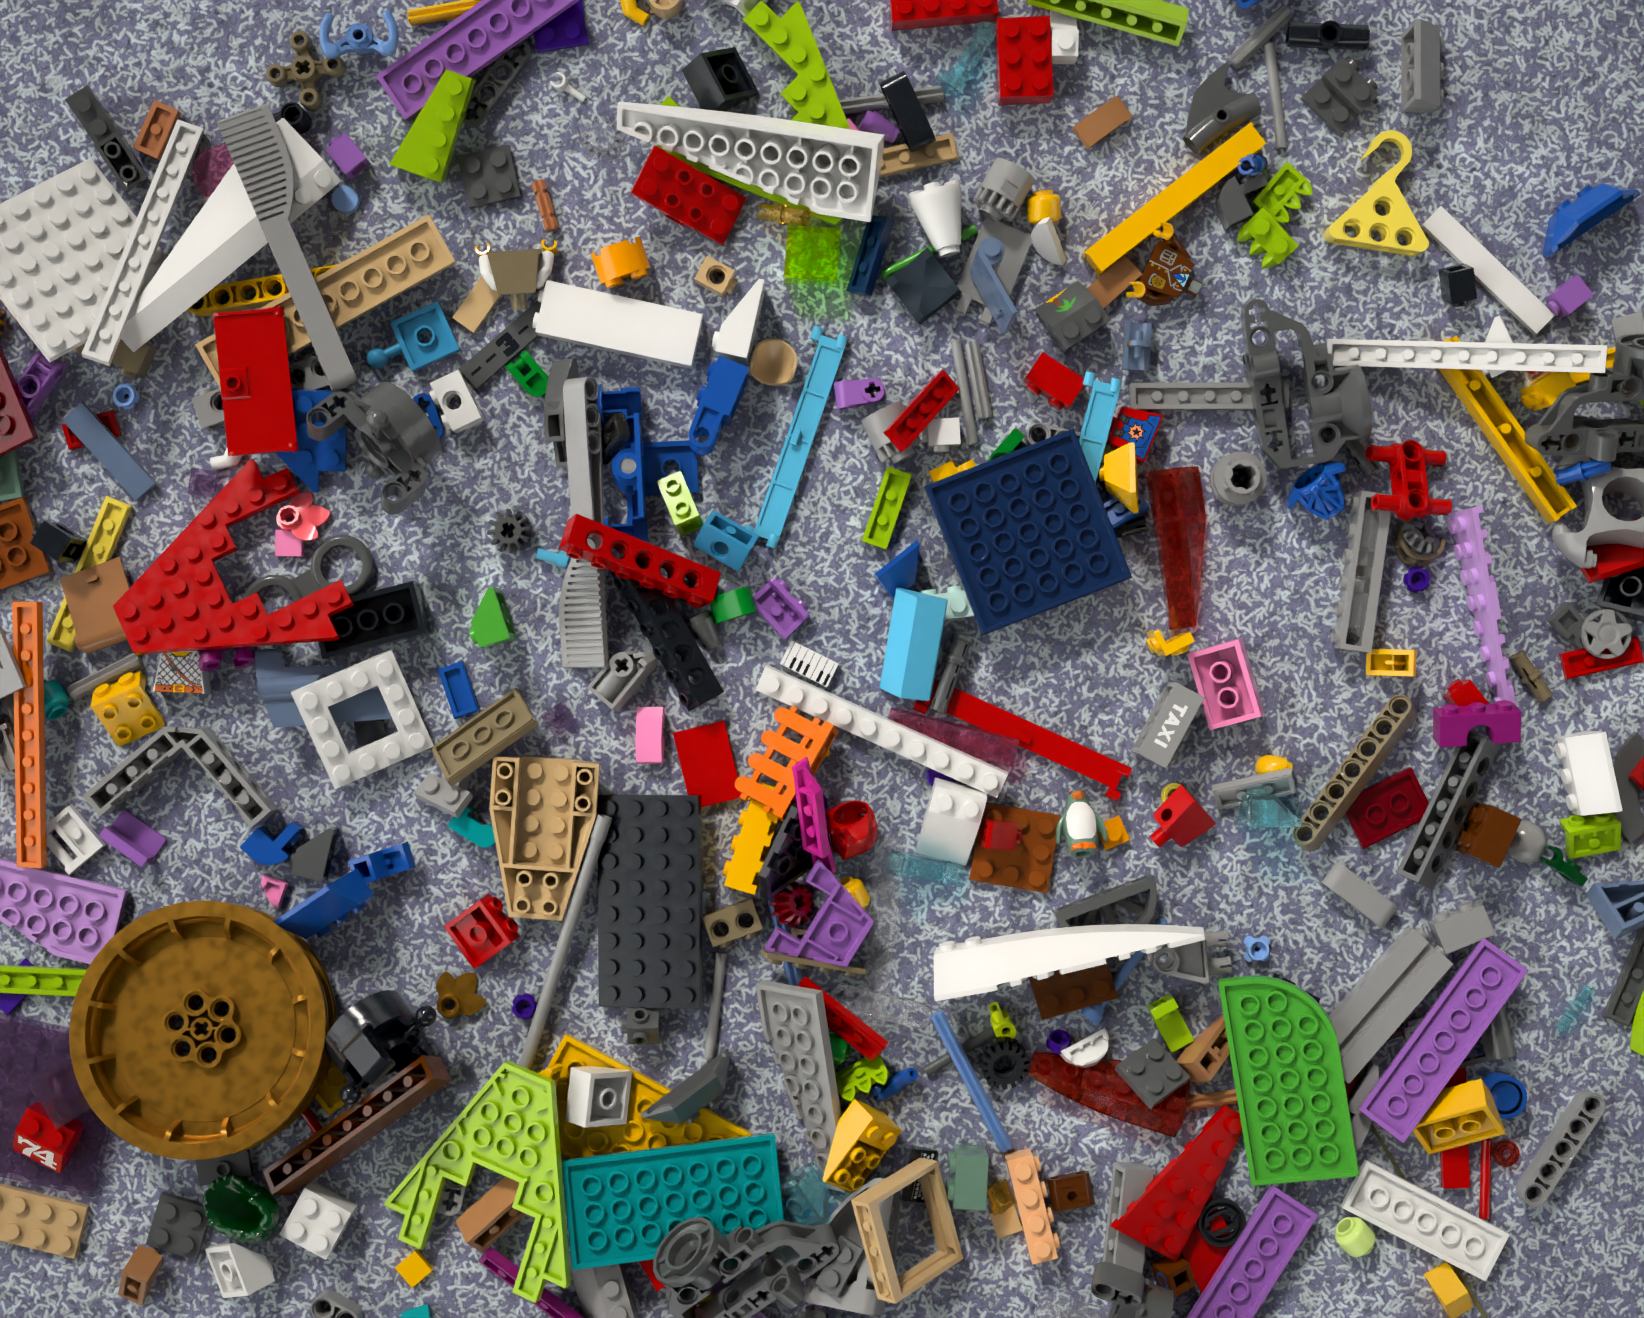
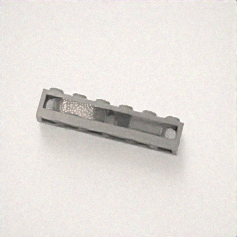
[1331,491,1391,653]

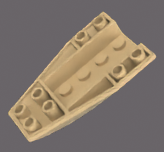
[489,755,600,921]

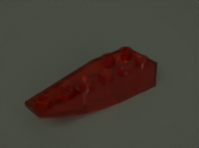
[1146,466,1206,630]
[1028,1051,1190,1138]

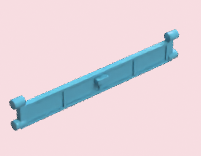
[744,326,848,549]
[1079,371,1122,483]

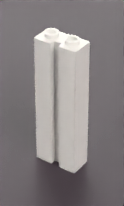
[532,280,703,369]

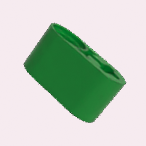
[710,586,757,624]

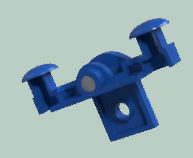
[597,384,699,542]

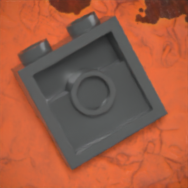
[1301,57,1379,136]

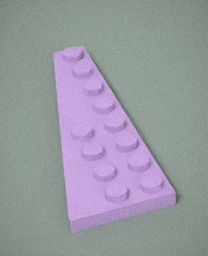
[1447,505,1516,705]

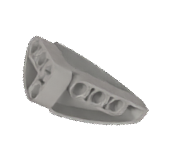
[803,1178,900,1316]

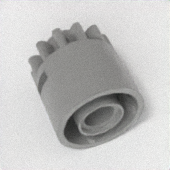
[973,158,1035,223]
[861,401,922,464]

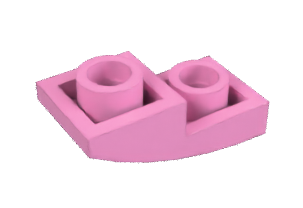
[635,707,665,764]

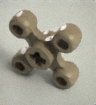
[266,31,346,111]

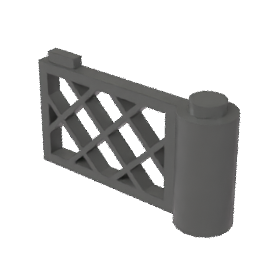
[1401,1004,1517,1069]

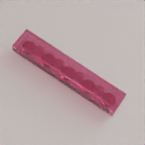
[888,707,1019,767]

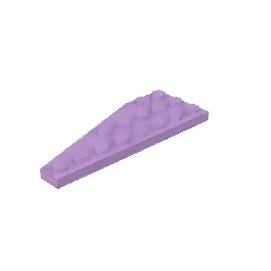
[0,858,129,964]

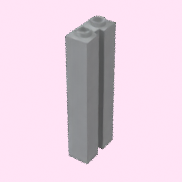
[1329,927,1453,1084]

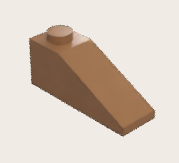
[1176,1014,1230,1082]

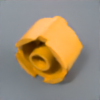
[590,237,651,289]

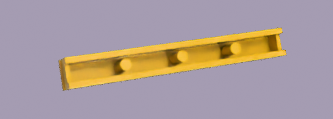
[1081,122,1266,276]
[1438,335,1577,524]

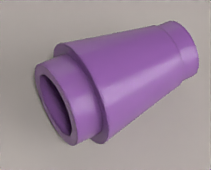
[859,110,900,143]

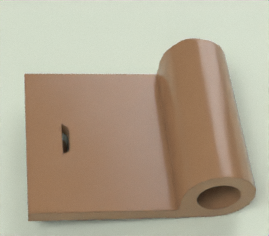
[60,557,130,654]

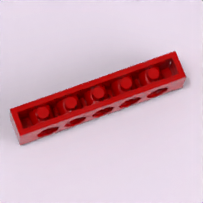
[559,513,721,608]

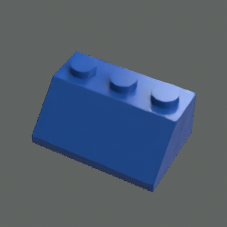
[273,869,374,939]

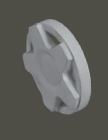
[1581,609,1632,659]

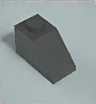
[289,827,339,882]

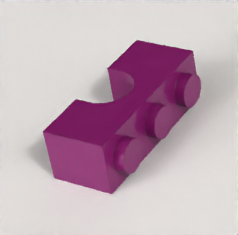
[1433,700,1522,747]

